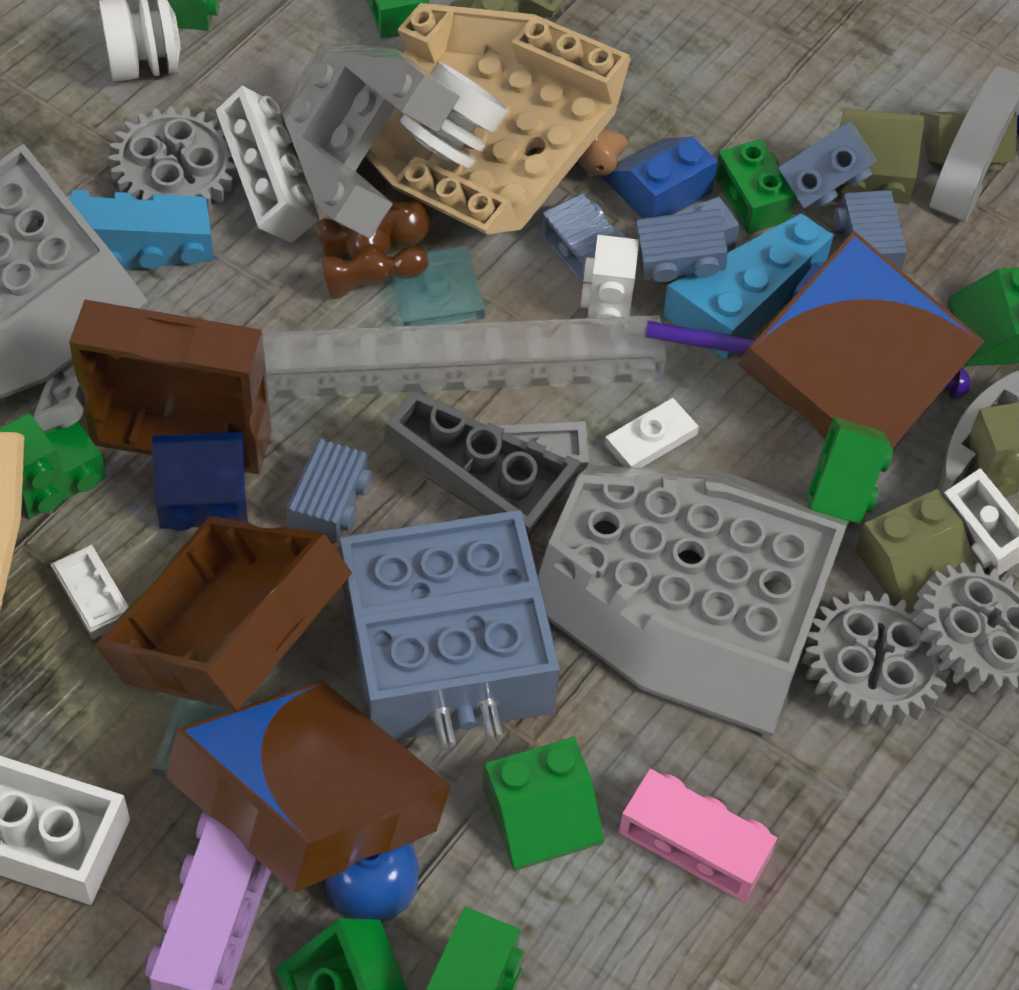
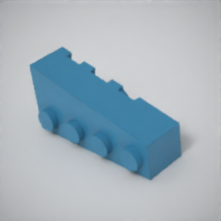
[38,190,214,270]
[663,213,834,361]

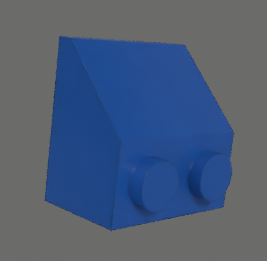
[602,136,718,219]

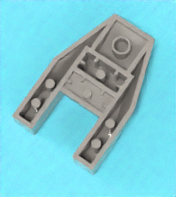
[281,41,460,239]

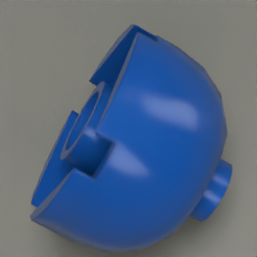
[323,843,419,922]

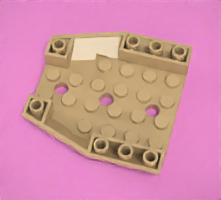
[365,3,631,235]

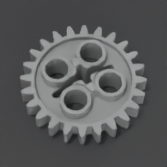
[108,106,238,211]
[913,562,1019,698]
[801,591,951,727]

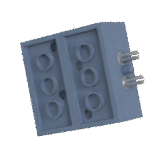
[340,510,560,749]

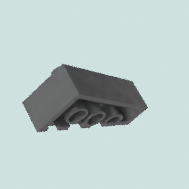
[384,391,581,538]

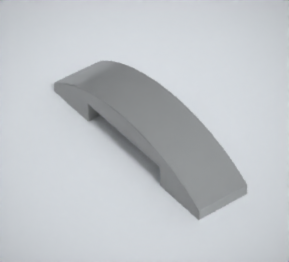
[929,66,1019,223]
[937,371,1019,496]

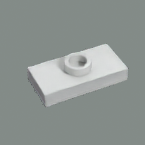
[604,398,699,468]
[51,544,129,640]

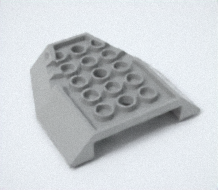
[0,141,150,399]
[538,465,849,737]

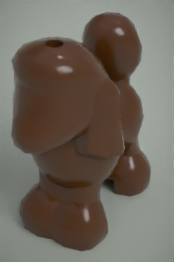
[317,199,431,299]

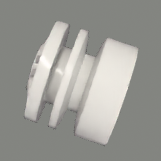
[99,0,181,82]
[400,61,510,169]

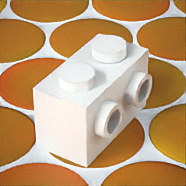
[581,235,639,330]
[944,468,1019,576]

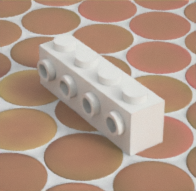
[216,86,319,243]

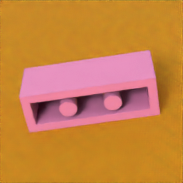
[619,769,778,903]

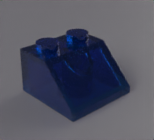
[152,432,248,531]

